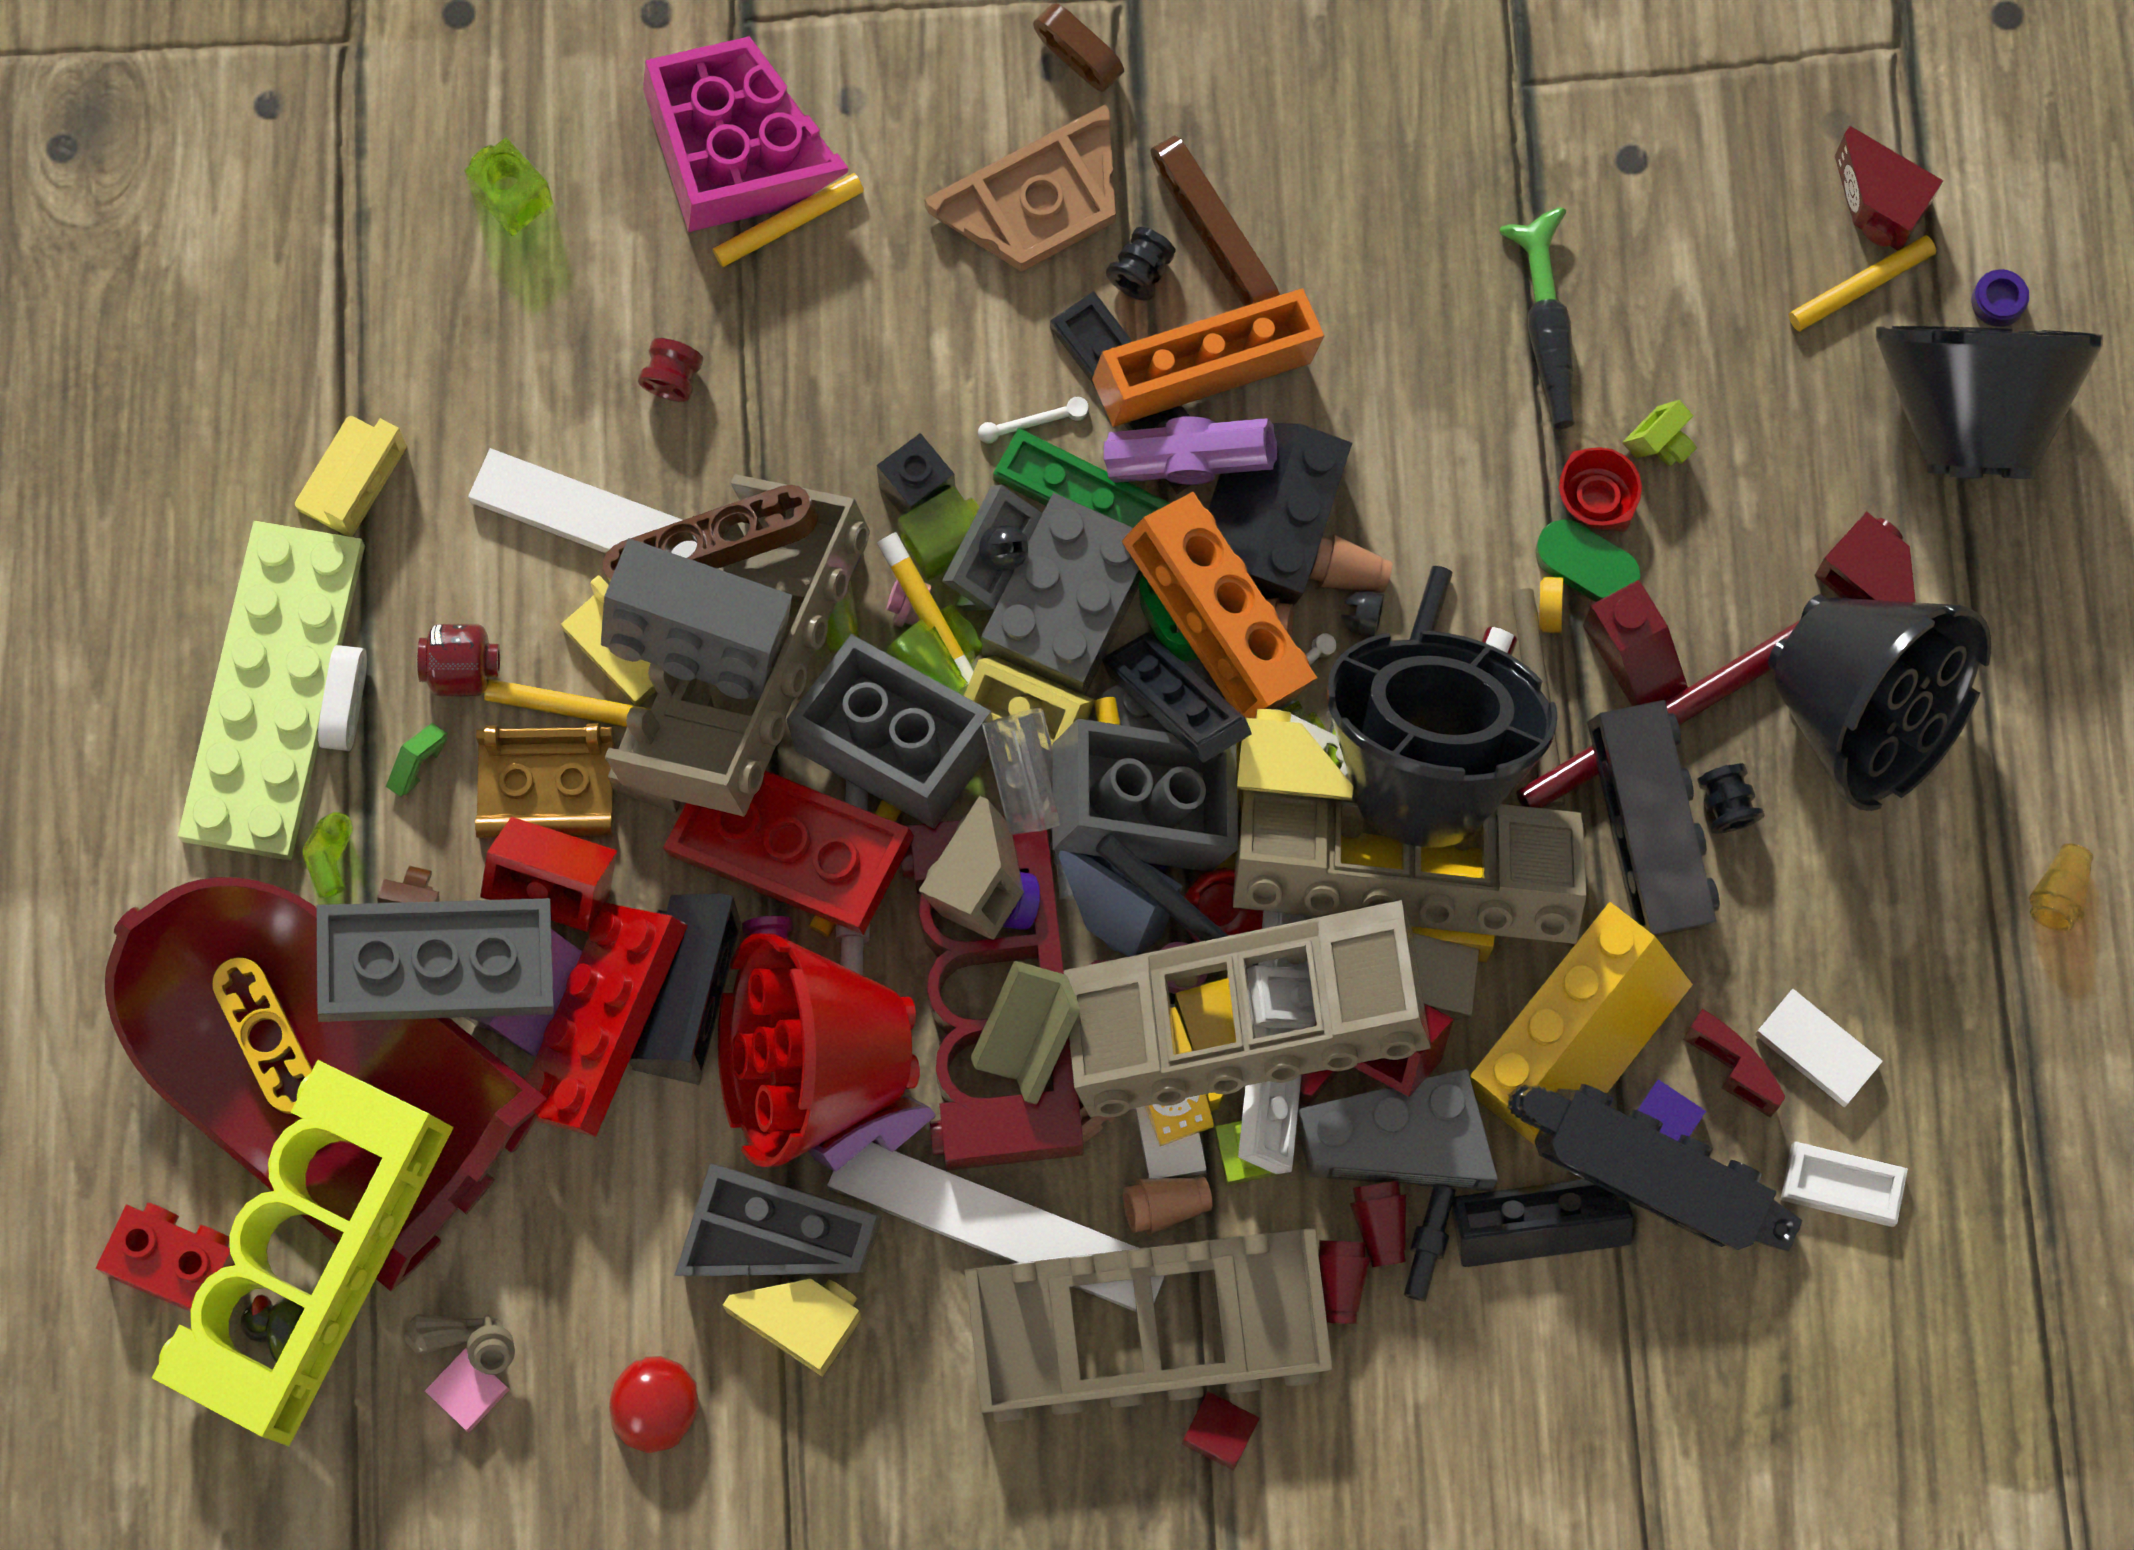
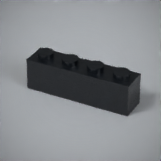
[1587,700,1720,937]

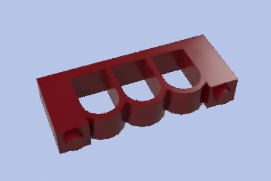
[902,811,1084,1171]

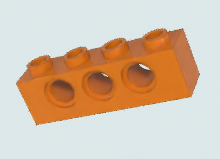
[1121,492,1317,718]

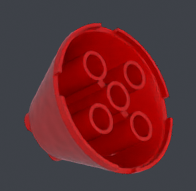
[718,933,920,1167]

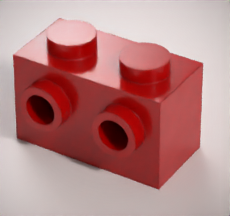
[480,816,618,932]
[95,1202,235,1313]

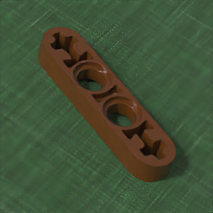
[1150,135,1280,306]
[603,485,818,582]

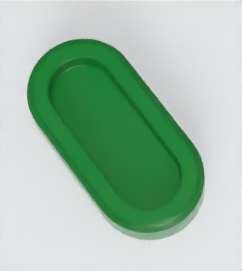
[1535,520,1640,602]

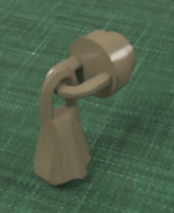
[404,1314,515,1375]

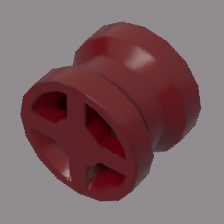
[638,338,703,402]

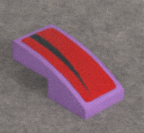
[808,1096,936,1172]

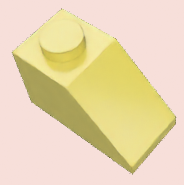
[1237,709,1353,801]
[723,1279,862,1377]

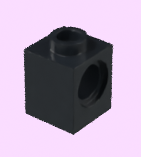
[876,433,956,528]

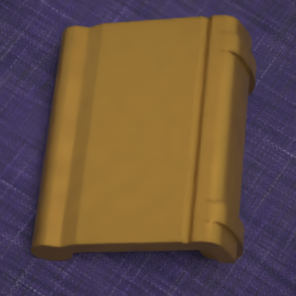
[475,723,614,838]

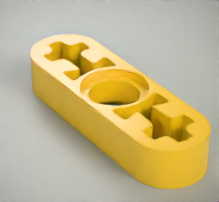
[213,958,312,1114]

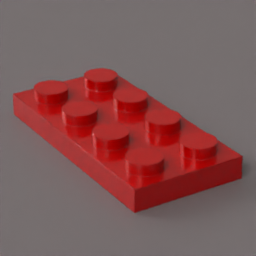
[663,771,914,935]
[524,902,688,1137]

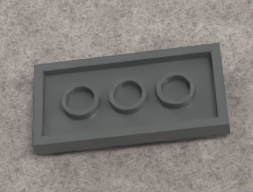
[317,898,554,1022]

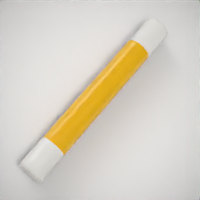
[877,532,974,689]

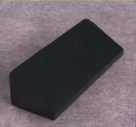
[1452,1179,1633,1267]

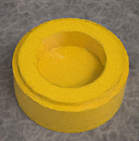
[1539,577,1563,633]

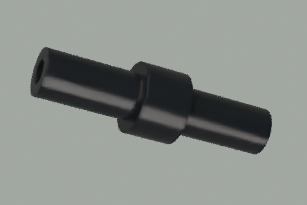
[1404,1184,1456,1302]

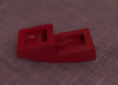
[1683,1008,1785,1118]

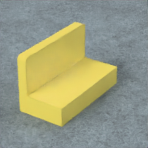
[295,416,407,537]
[561,575,656,707]

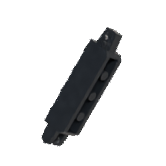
[1507,1084,1803,1251]

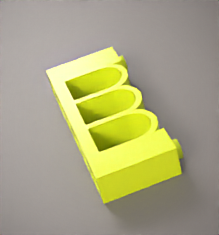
[152,1060,454,1446]

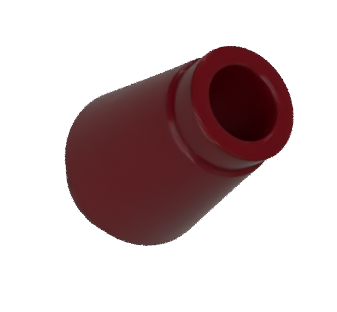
[1350,1181,1407,1267]
[1318,1240,1371,1324]

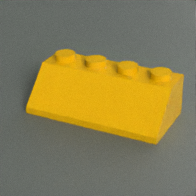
[1470,902,1693,1146]

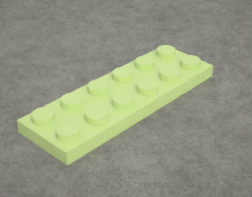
[178,521,365,861]

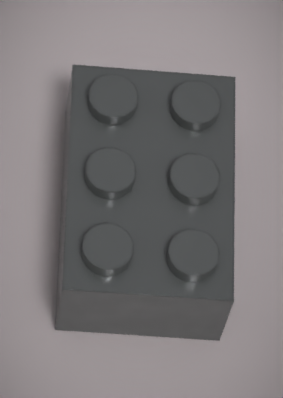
[981,492,1143,695]
[601,538,792,700]
[786,634,998,829]
[1053,718,1238,872]

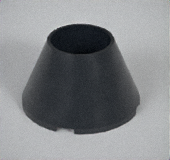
[1326,630,1558,848]

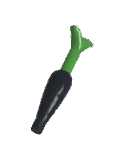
[1499,207,1575,429]

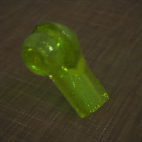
[302,812,353,898]

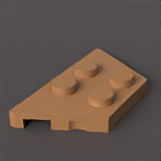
[924,104,1116,272]

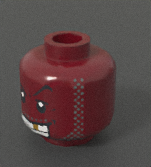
[417,624,500,696]

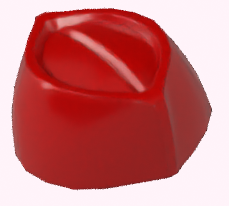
[1558,447,1642,532]

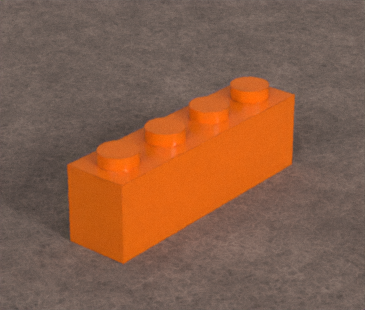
[1092,288,1325,427]

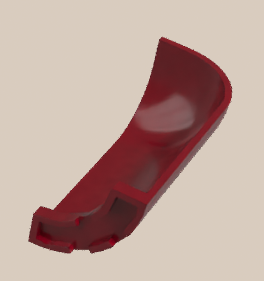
[105,877,547,1292]

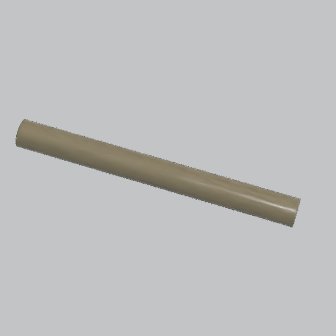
[1512,588,1565,807]

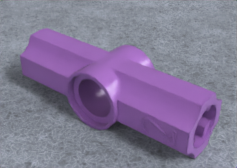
[1104,417,1277,485]

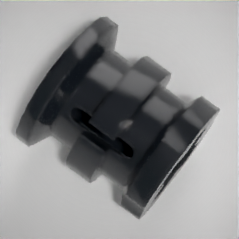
[1106,227,1176,301]
[1697,763,1765,834]

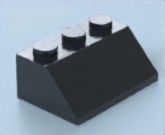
[1191,423,1352,607]
[629,893,741,1085]

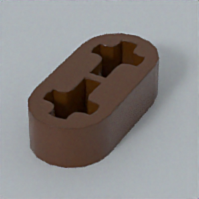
[1033,3,1124,92]

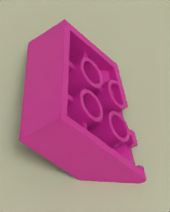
[643,36,848,232]

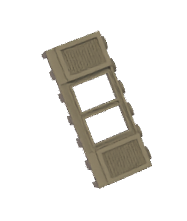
[605,474,870,816]
[1233,790,1587,944]
[1064,900,1431,1117]
[965,1228,1333,1422]

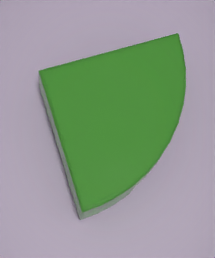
[385,723,448,797]

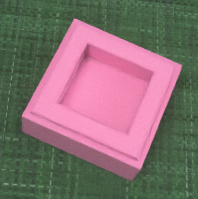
[425,1348,510,1433]

